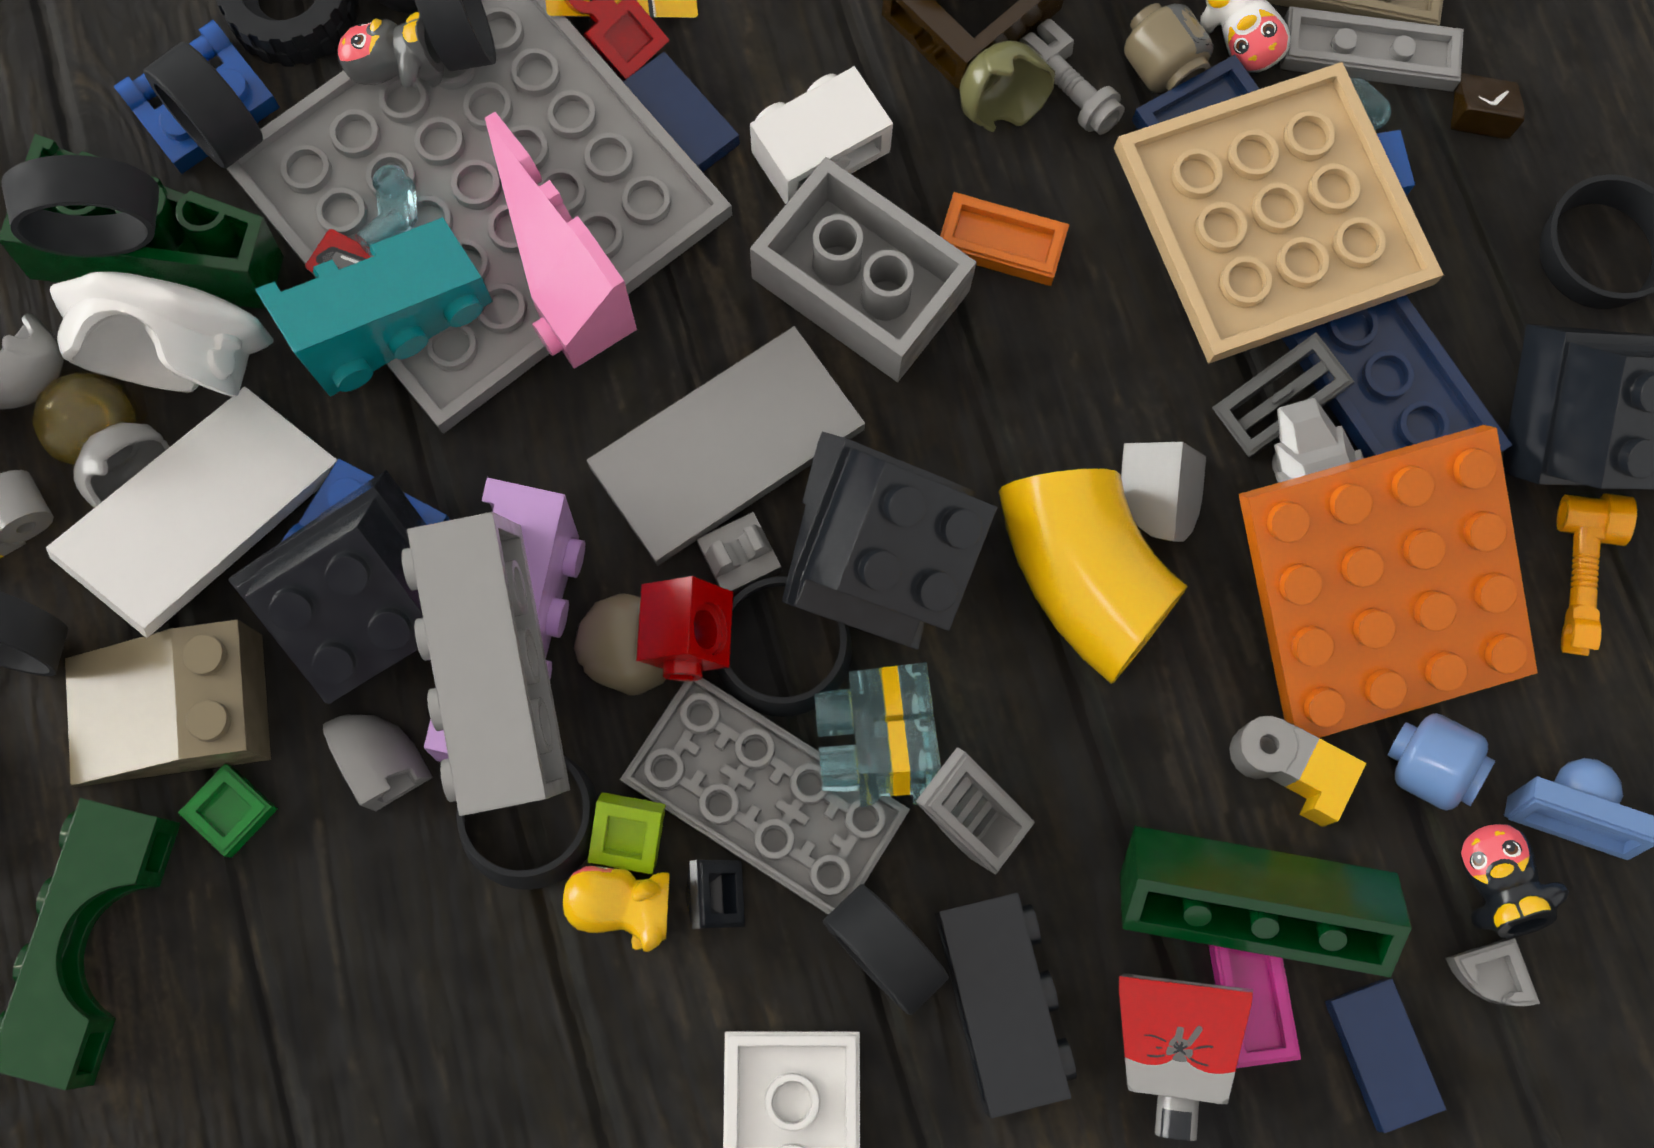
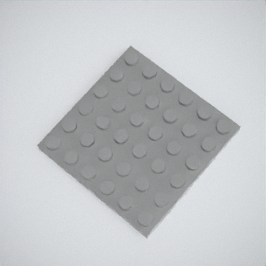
[226,0,732,434]

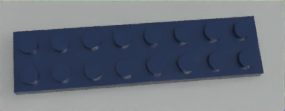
[1132,55,1512,458]

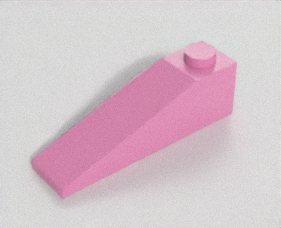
[485,112,637,369]

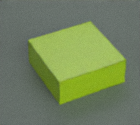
[588,792,666,874]

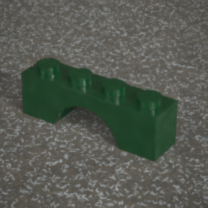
[0,798,181,1090]

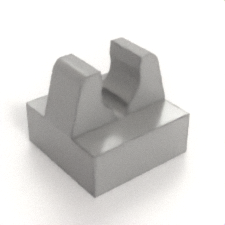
[697,512,782,596]

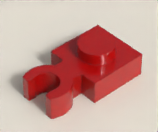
[564,0,670,81]

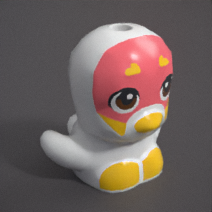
[1200,0,1291,73]

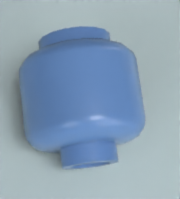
[1388,713,1495,811]

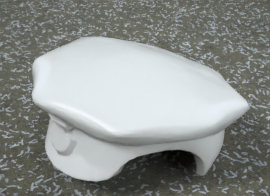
[50,272,273,396]

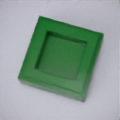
[178,763,278,858]

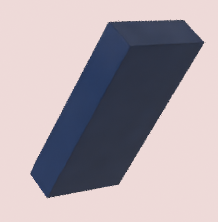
[623,52,740,172]
[1324,978,1446,1133]

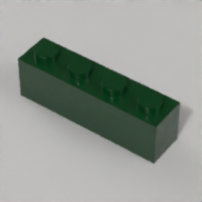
[1120,826,1412,978]

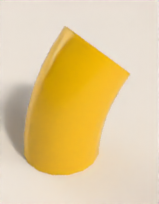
[999,469,1188,684]

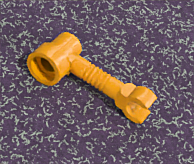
[1556,493,1637,656]

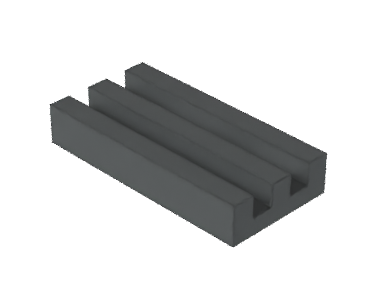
[1212,332,1354,459]

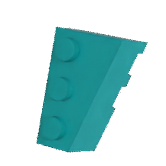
[255,217,493,397]

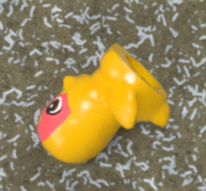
[563,866,669,952]

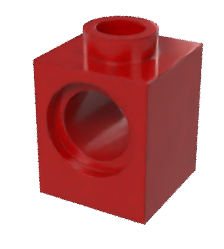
[636,576,733,681]

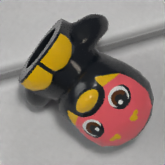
[1460,824,1569,938]

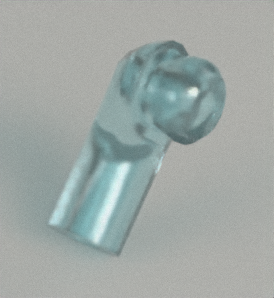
[355,164,418,257]

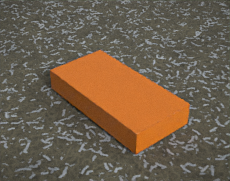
[940,192,1069,286]

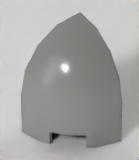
[1121,442,1206,542]
[323,714,433,811]

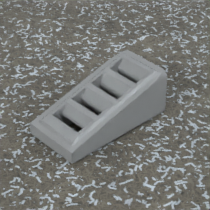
[915,748,1035,875]

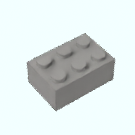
[750,157,977,382]

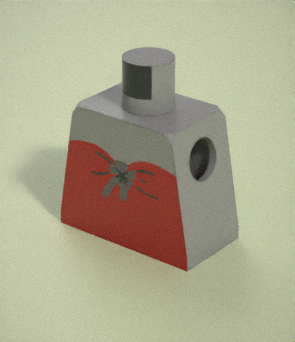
[1119,973,1253,1141]

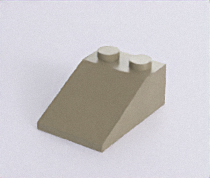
[65,620,271,787]

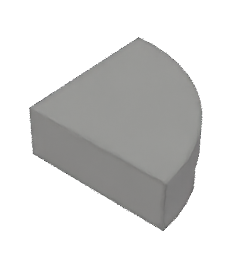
[1446,938,1540,1006]

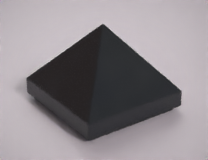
[685,860,745,929]

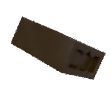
[882,0,1064,91]

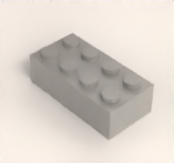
[402,512,570,816]

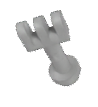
[1019,19,1125,135]

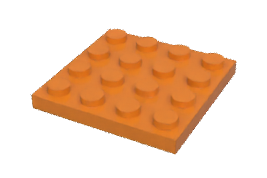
[1239,425,1538,738]

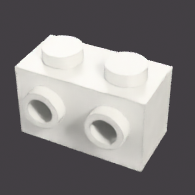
[750,66,893,204]

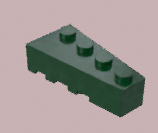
[0,134,284,309]

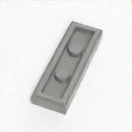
[1280,6,1464,92]

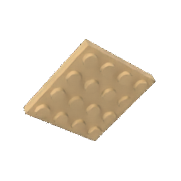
[1114,62,1444,364]

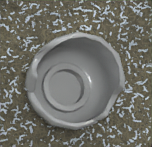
[0,313,64,410]
[74,422,170,508]

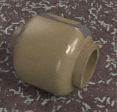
[1124,3,1214,93]

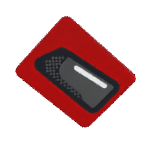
[305,229,373,273]

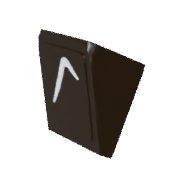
[1451,73,1525,139]

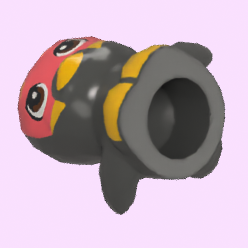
[338,12,445,89]

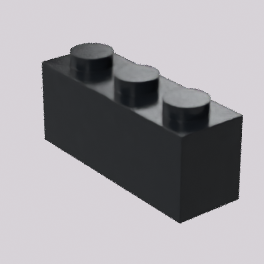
[935,892,1077,1119]

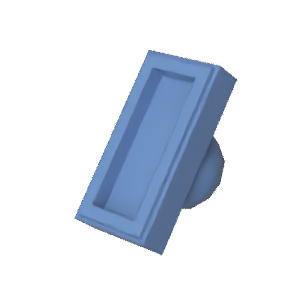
[1504,758,1654,860]

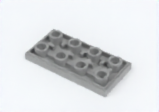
[586,326,865,566]
[620,678,910,915]

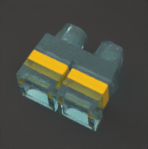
[814,662,941,807]

